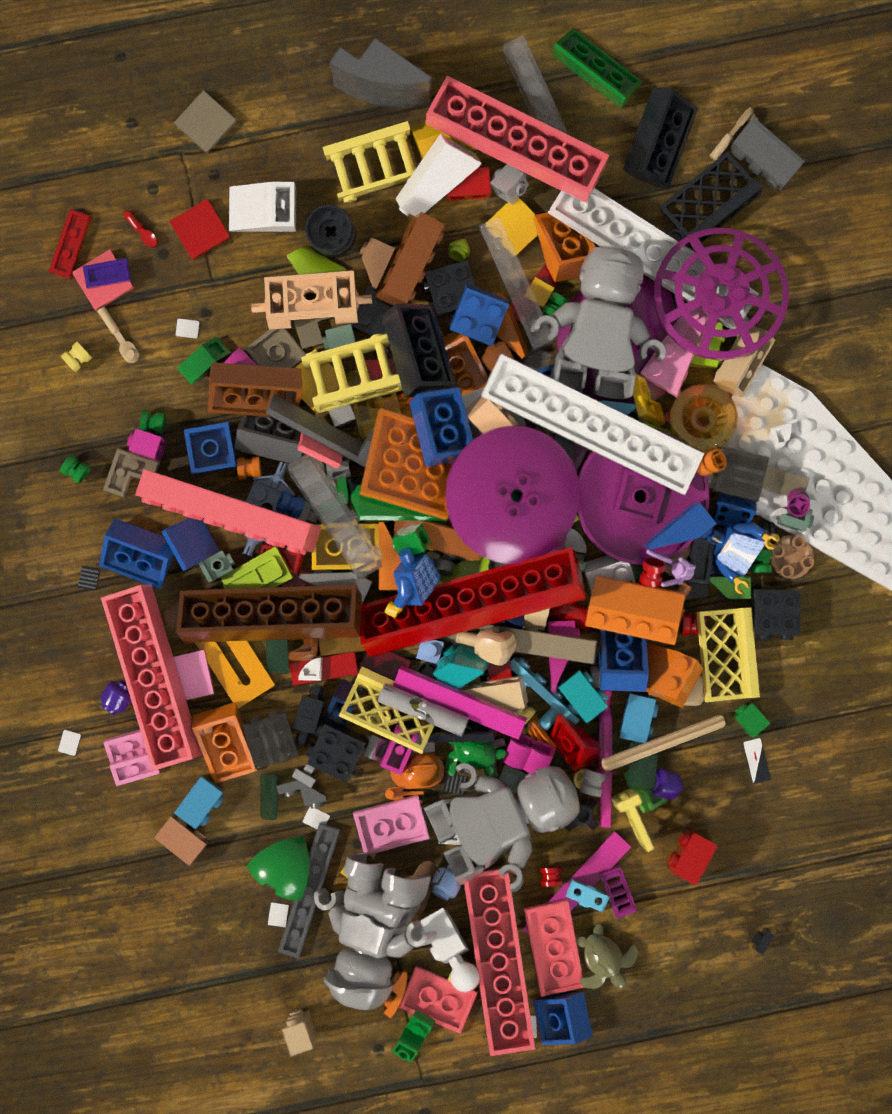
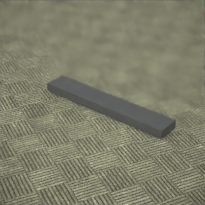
[266,394,366,468]
[278,822,341,959]

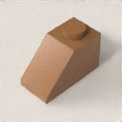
[360,237,396,292]

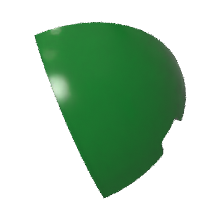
[246,837,309,901]

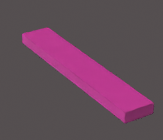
[393,665,527,740]
[522,831,631,936]

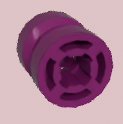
[787,488,810,517]

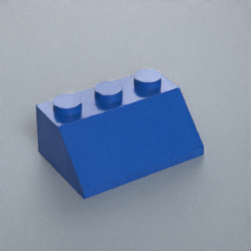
[99,519,174,589]

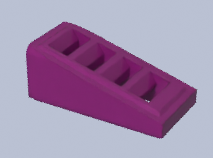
[599,866,637,919]

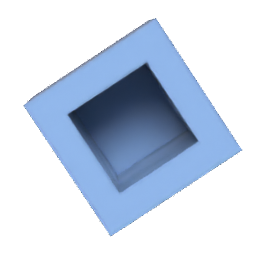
[416,640,444,664]

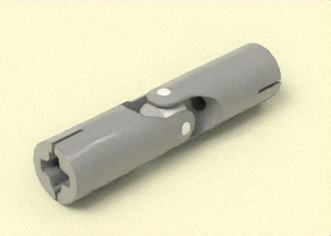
[378,683,469,737]

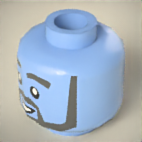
[430,865,462,901]

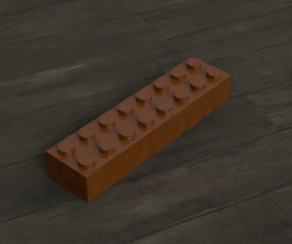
[176,585,362,643]

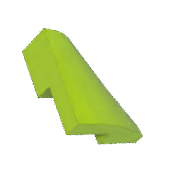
[287,246,347,294]

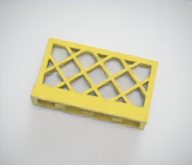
[696,607,760,702]
[339,667,434,754]
[611,788,654,852]

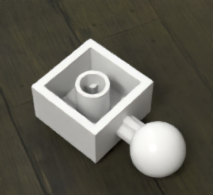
[419,908,479,992]

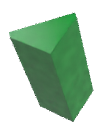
[552,28,643,109]
[351,485,449,521]

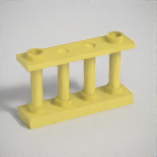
[323,121,415,204]
[301,334,403,414]

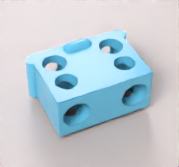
[566,878,610,912]

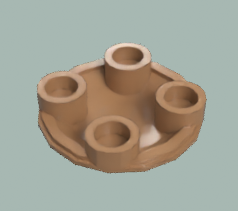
[770,534,814,579]

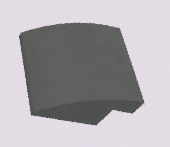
[330,39,432,108]

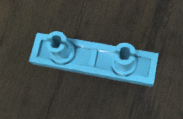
[511,656,581,730]

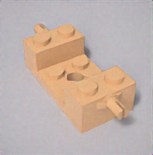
[251,271,372,330]

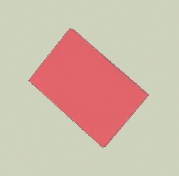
[398,965,478,1034]

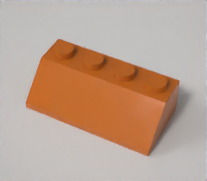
[585,575,686,645]

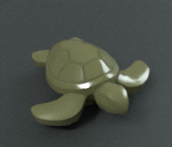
[576,924,638,989]

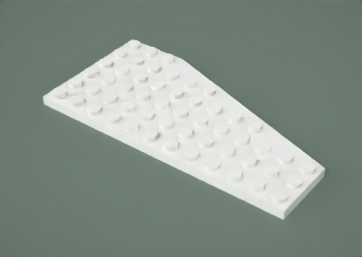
[700,364,892,591]

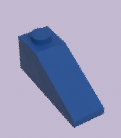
[643,502,717,549]

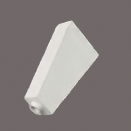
[396,134,481,216]

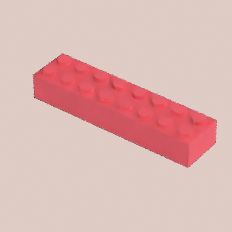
[426,76,609,203]
[135,469,322,555]
[101,584,203,771]
[464,866,535,1056]

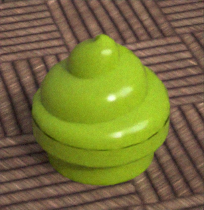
[448,238,470,262]

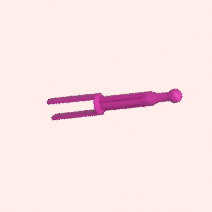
[595,690,616,827]

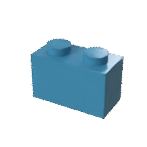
[618,693,658,743]
[174,775,225,829]

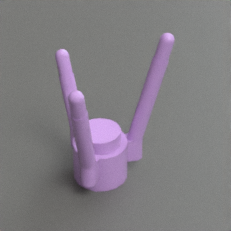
[646,549,696,587]

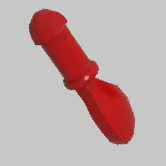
[123,210,158,248]

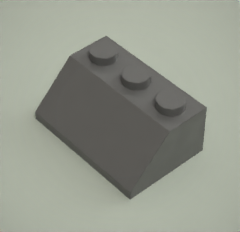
[730,117,805,191]
[234,415,304,466]

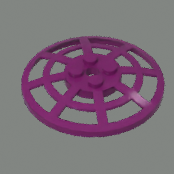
[653,228,789,360]

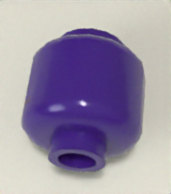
[100,680,131,714]
[648,768,683,800]

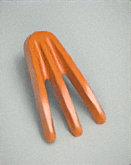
[527,715,556,748]
[385,786,424,804]

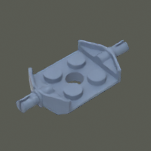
[243,462,296,556]

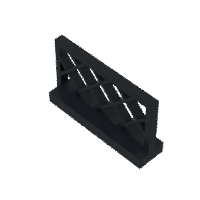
[659,151,763,250]

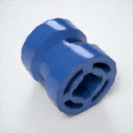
[275,490,305,519]

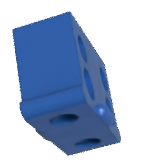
[713,493,757,527]

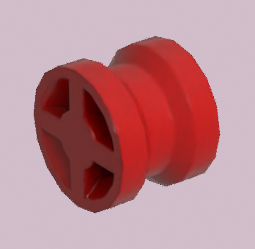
[540,866,563,887]

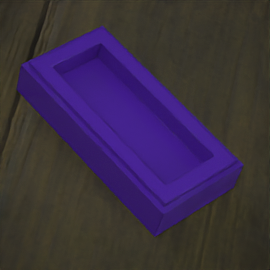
[83,258,131,289]

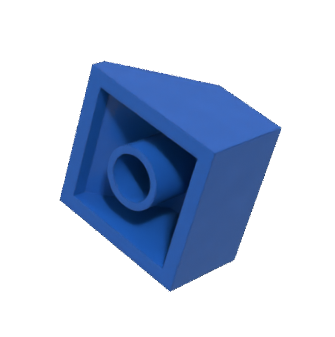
[533,992,593,1045]

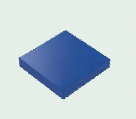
[162,518,220,571]

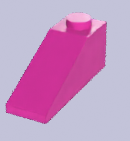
[547,621,580,693]

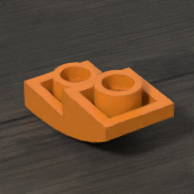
[383,968,408,1019]

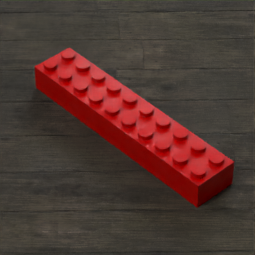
[360,547,586,657]

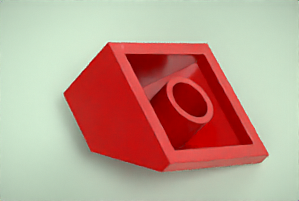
[550,714,601,773]

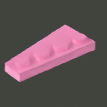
[640,307,709,398]

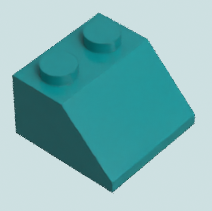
[433,643,489,689]
[558,670,609,723]

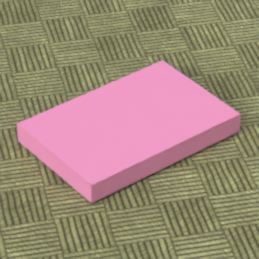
[353,795,430,855]

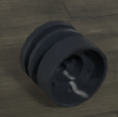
[305,205,357,258]

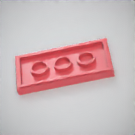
[523,899,583,997]

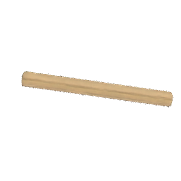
[601,715,726,772]

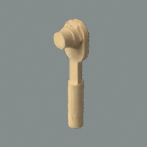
[709,107,758,161]
[97,306,139,363]

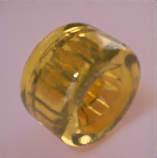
[669,384,738,453]

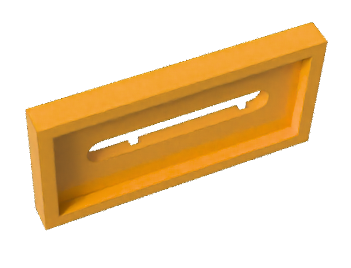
[195,641,275,709]

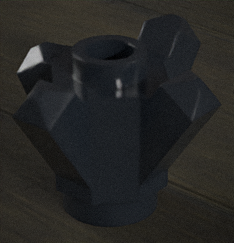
[565,797,599,832]

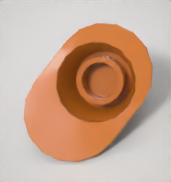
[390,752,444,789]

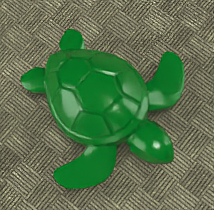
[446,741,507,777]

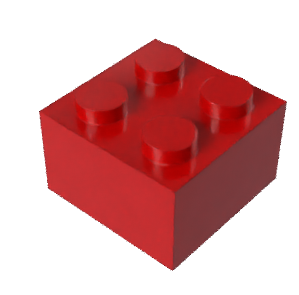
[666,828,718,886]

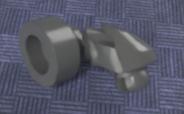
[433,554,469,576]

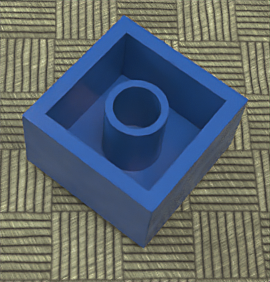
[450,284,509,346]
[184,422,237,476]

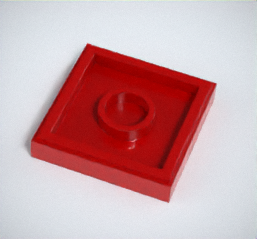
[169,199,230,260]

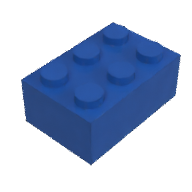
[410,387,473,467]
[598,629,649,692]

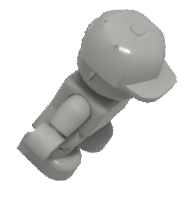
[531,246,666,400]
[424,763,580,892]
[314,852,437,1010]

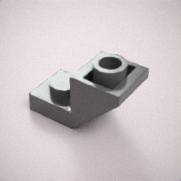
[276,780,328,809]

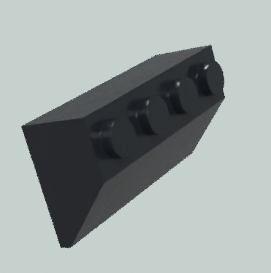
[622,87,699,190]
[382,304,456,398]

